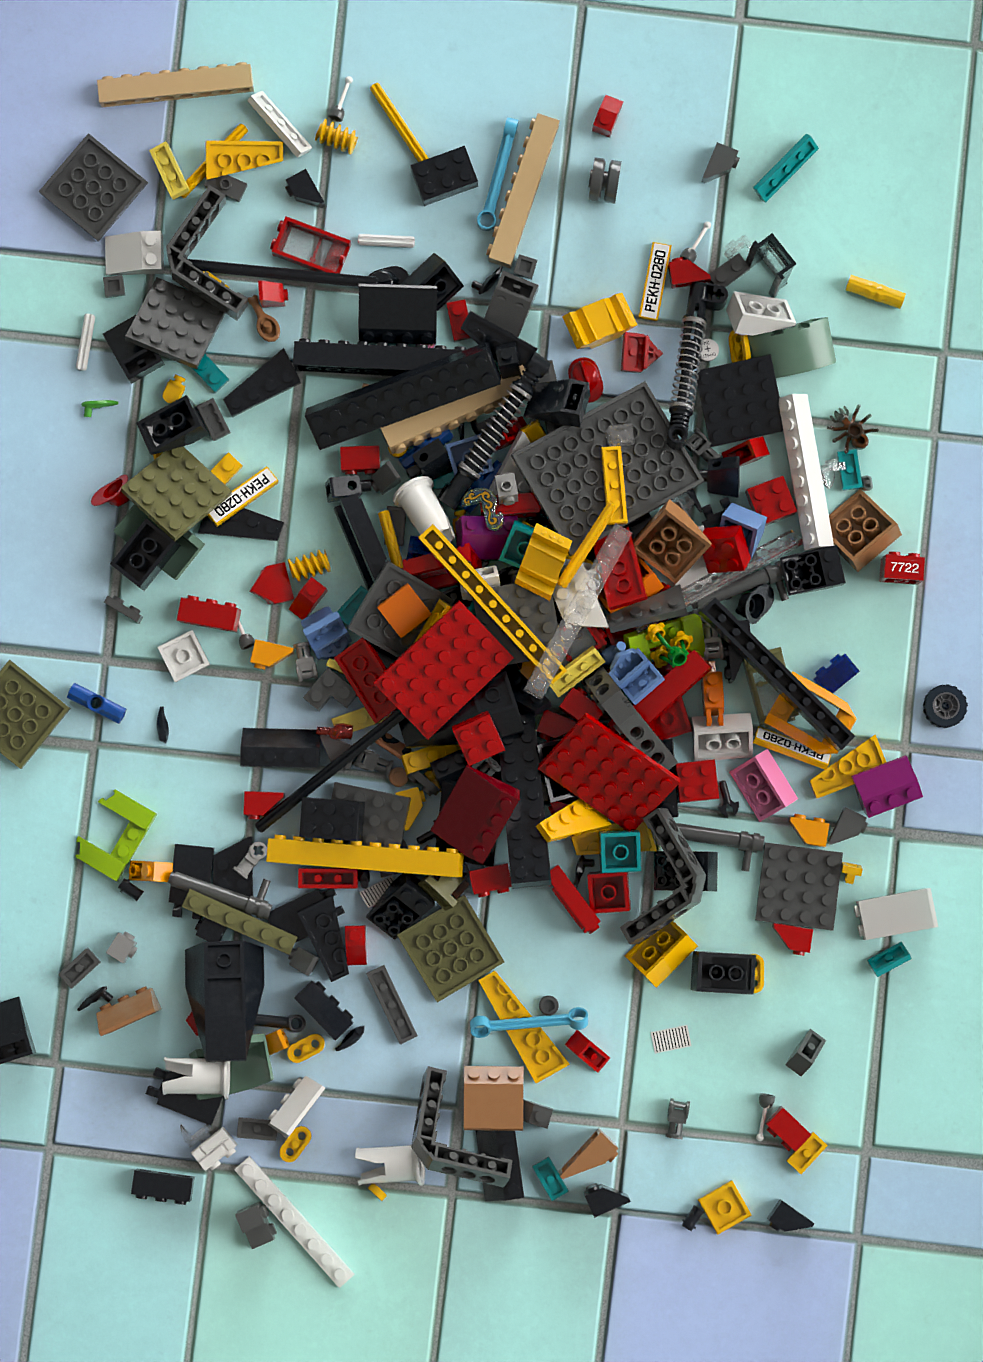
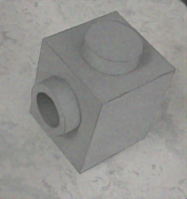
[495,473,518,505]
[106,931,137,963]

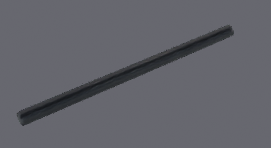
[187,259,379,287]
[255,709,406,832]

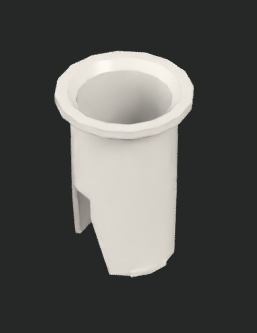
[393,476,455,543]
[162,1057,230,1100]
[355,1145,425,1186]

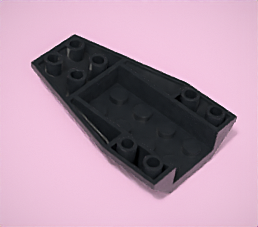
[399,667,525,748]
[185,940,265,1062]

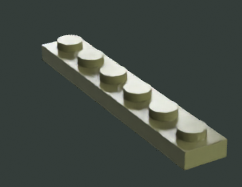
[182,889,298,955]

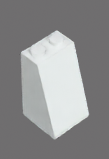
[854,888,938,940]

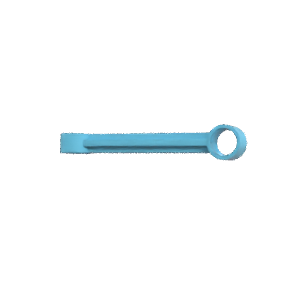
[477,117,519,231]
[470,1007,588,1038]

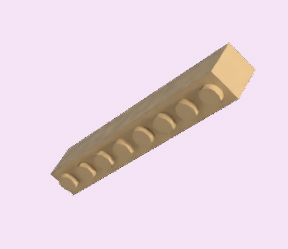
[97,62,254,107]
[486,113,560,268]
[381,365,525,454]

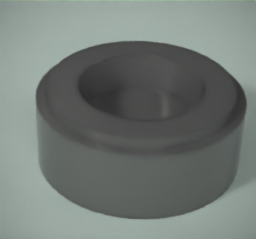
[539,996,559,1015]

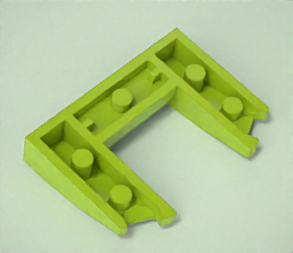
[623,613,705,663]
[75,789,157,881]

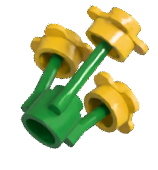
[645,622,693,668]

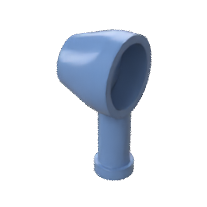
[600,641,626,665]

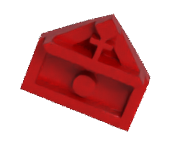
[621,332,663,373]
[249,562,294,605]

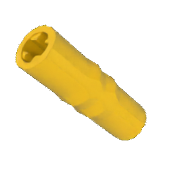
[846,275,906,309]

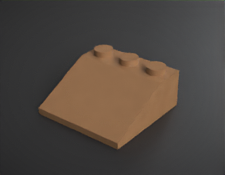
[829,489,902,572]
[633,499,712,584]
[96,986,162,1036]
[464,1066,524,1131]
[559,1128,618,1179]

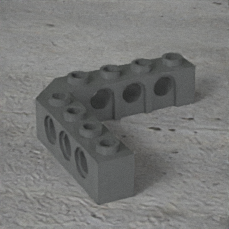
[166,185,248,320]
[580,665,678,770]
[620,808,706,944]
[411,1066,513,1187]

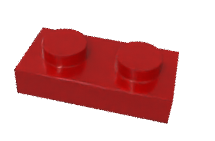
[446,299,471,342]

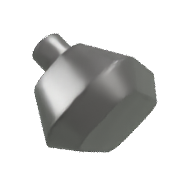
[861,475,873,491]

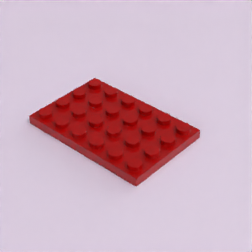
[373,600,514,740]
[538,713,680,831]

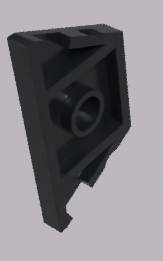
[213,837,253,897]

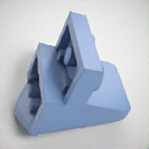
[301,607,352,660]
[608,648,665,705]

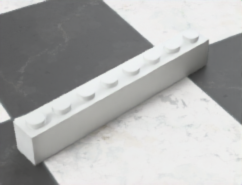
[779,394,834,551]

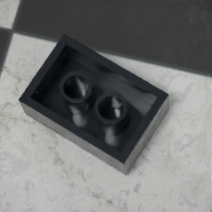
[410,146,478,206]
[110,518,181,591]
[299,797,365,841]

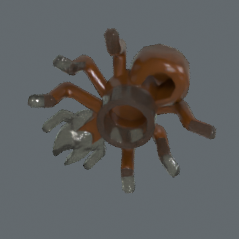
[827,404,879,454]

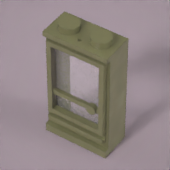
[742,647,799,728]

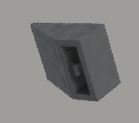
[484,271,539,337]

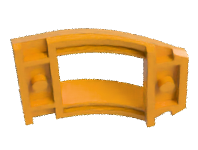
[764,671,857,754]

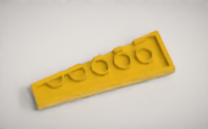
[478,971,570,1083]

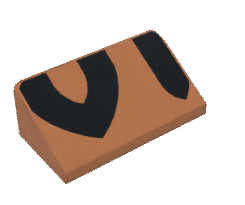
[375,733,412,760]

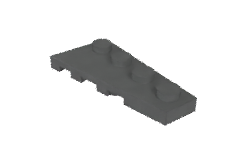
[607,584,687,633]

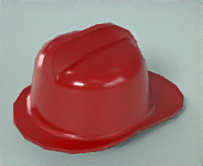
[568,357,604,403]
[91,474,130,506]

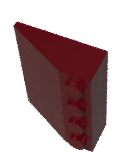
[430,765,520,864]

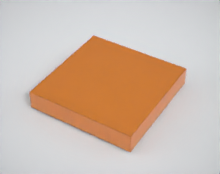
[377,583,432,638]

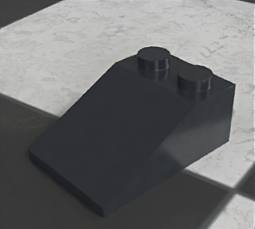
[136,395,209,455]
[691,951,756,995]

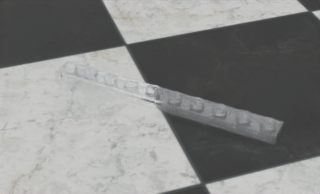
[523,523,632,700]
[633,530,803,633]

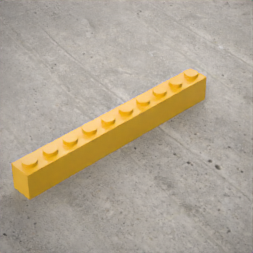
[418,524,567,685]
[266,834,464,877]

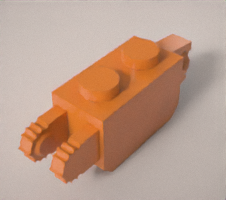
[701,661,724,726]

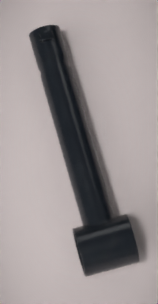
[255,1014,306,1033]

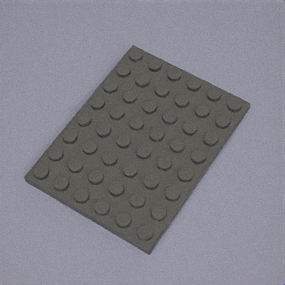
[511,381,704,556]

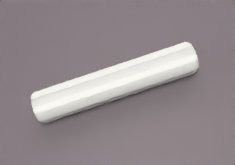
[358,234,415,248]
[76,314,95,371]

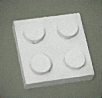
[158,630,210,683]

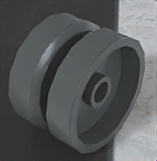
[588,157,622,204]

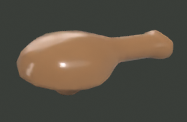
[248,295,280,342]

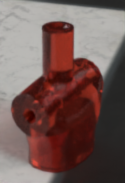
[316,723,353,740]

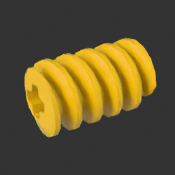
[315,119,358,155]
[288,550,331,582]

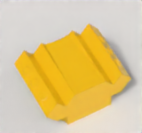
[562,293,637,349]
[514,523,572,601]

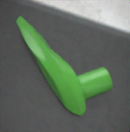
[81,400,118,417]

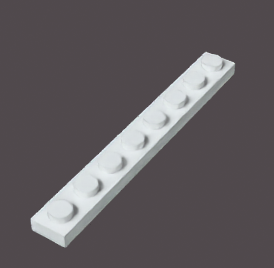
[234,1156,354,1288]

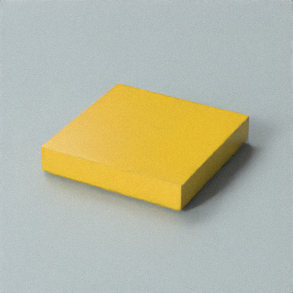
[698,1180,752,1235]

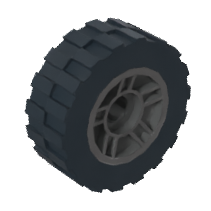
[923,684,968,728]

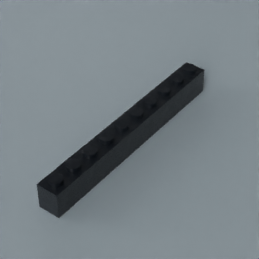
[698,597,855,751]

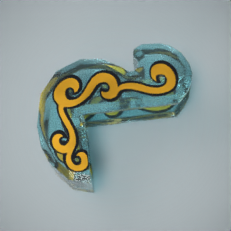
[462,488,504,531]

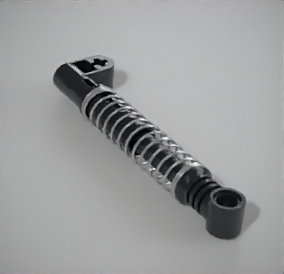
[666,282,728,450]
[437,352,551,510]

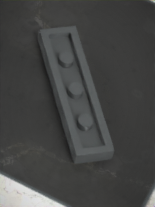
[366,965,418,1044]

